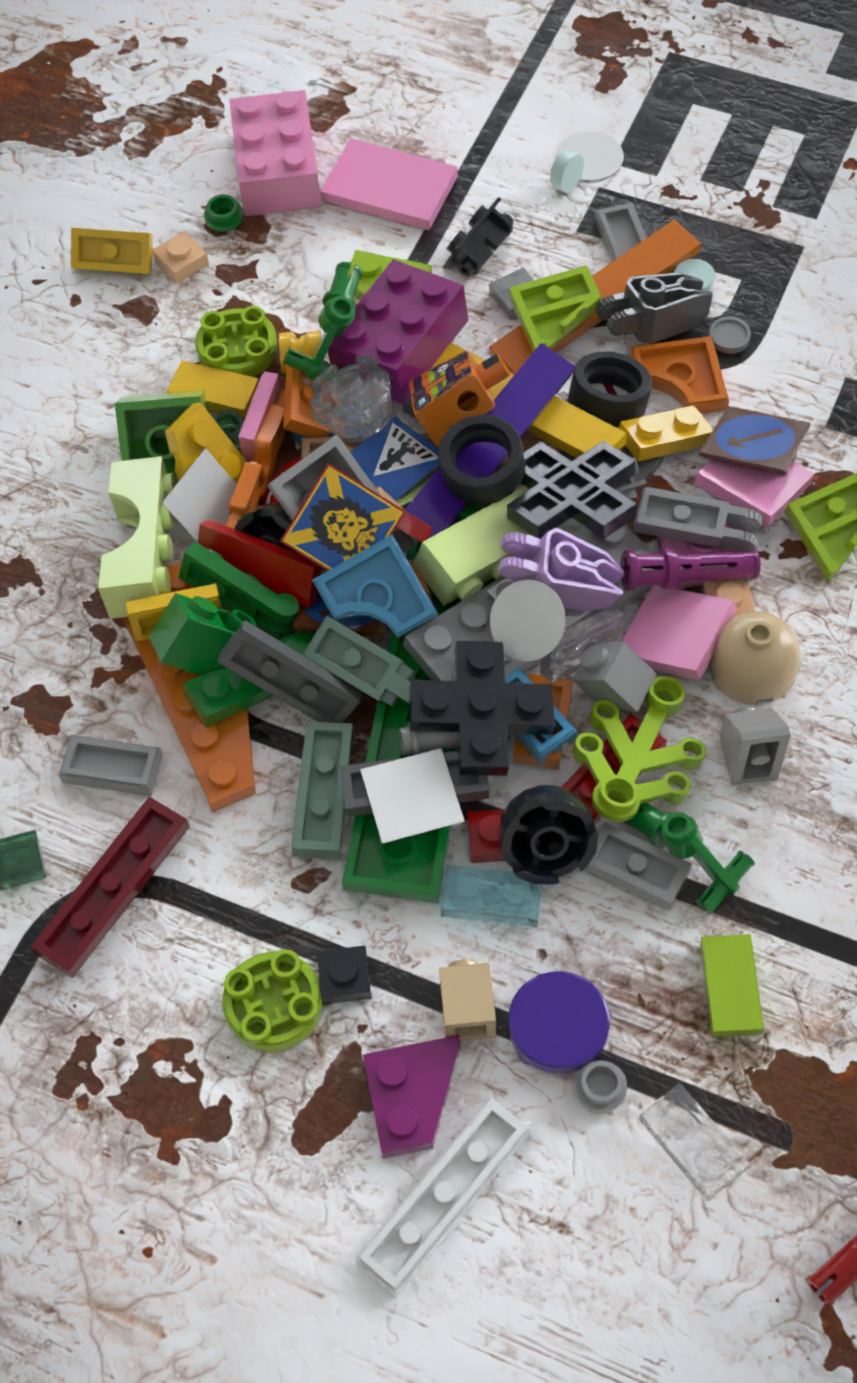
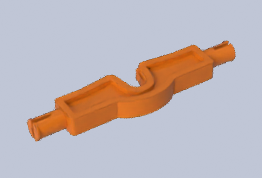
[225,389,288,529]

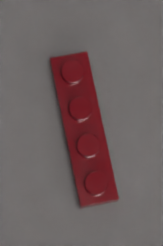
[30,797,190,979]

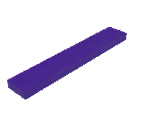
[405,343,576,543]

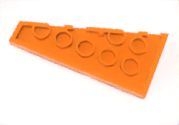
[122,561,256,812]

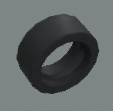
[568,351,652,427]
[438,414,526,505]

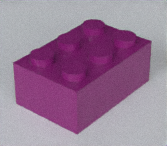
[327,259,469,405]

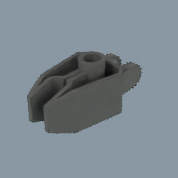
[595,272,713,344]

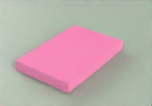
[320,138,458,231]

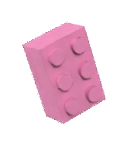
[229,90,321,217]

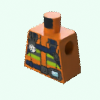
[409,351,511,448]

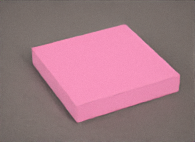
[694,459,815,527]
[622,585,737,681]

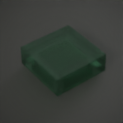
[0,830,47,891]

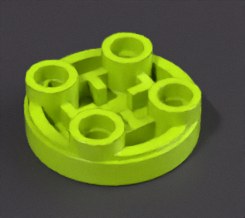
[195,306,278,377]
[222,949,323,1052]

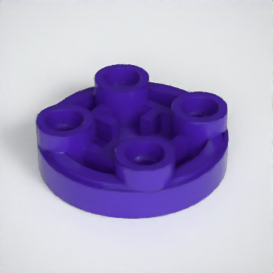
[508,971,610,1074]

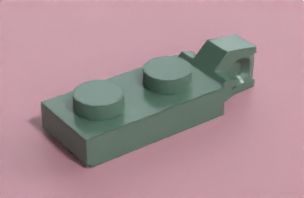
[303,616,415,707]

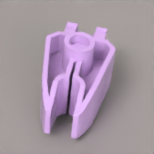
[499,528,624,611]

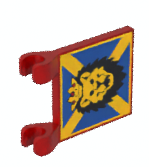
[280,463,432,571]

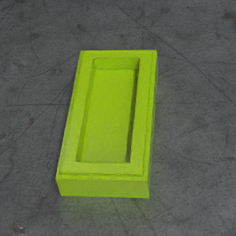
[700,934,764,1038]

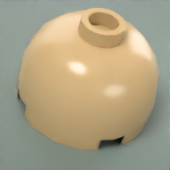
[708,611,801,705]

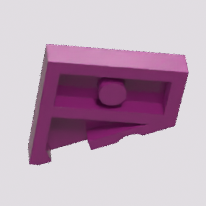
[363,1035,461,1159]

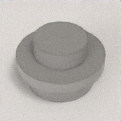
[575,1060,627,1113]

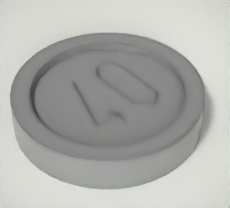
[709,316,751,354]

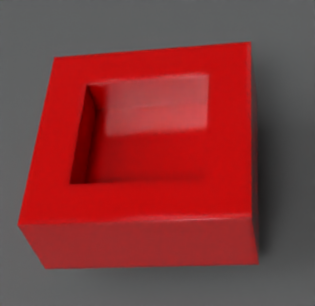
[467,810,505,863]

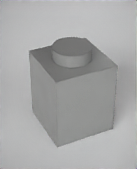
[572,641,657,712]

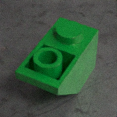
[149,593,256,675]

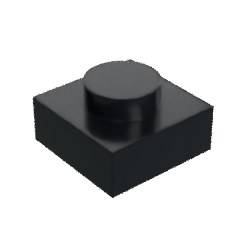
[316,945,372,1005]

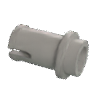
[399,722,458,756]

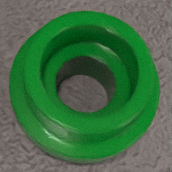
[204,194,244,232]

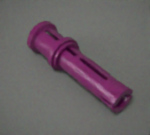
[620,548,761,591]

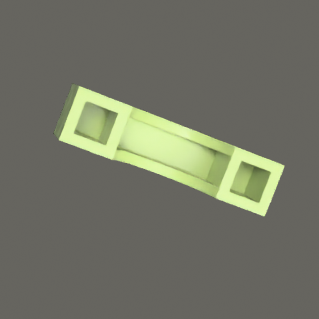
[98,456,177,619]

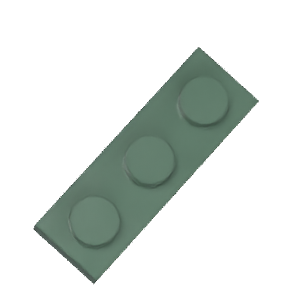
[291,721,354,859]

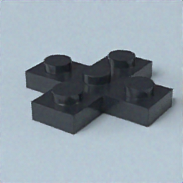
[507,441,636,539]
[409,640,555,776]

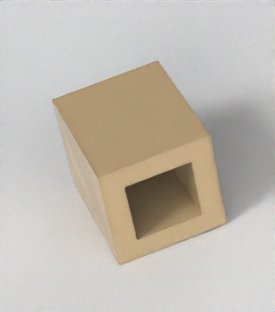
[439,959,496,1041]

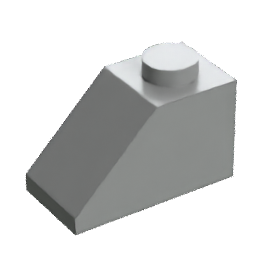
[720,707,791,785]

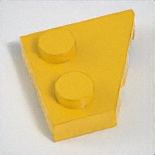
[165,403,247,484]

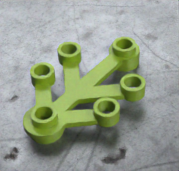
[572,676,706,822]

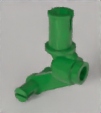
[283,261,363,387]
[623,803,755,914]

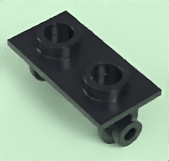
[443,197,514,277]

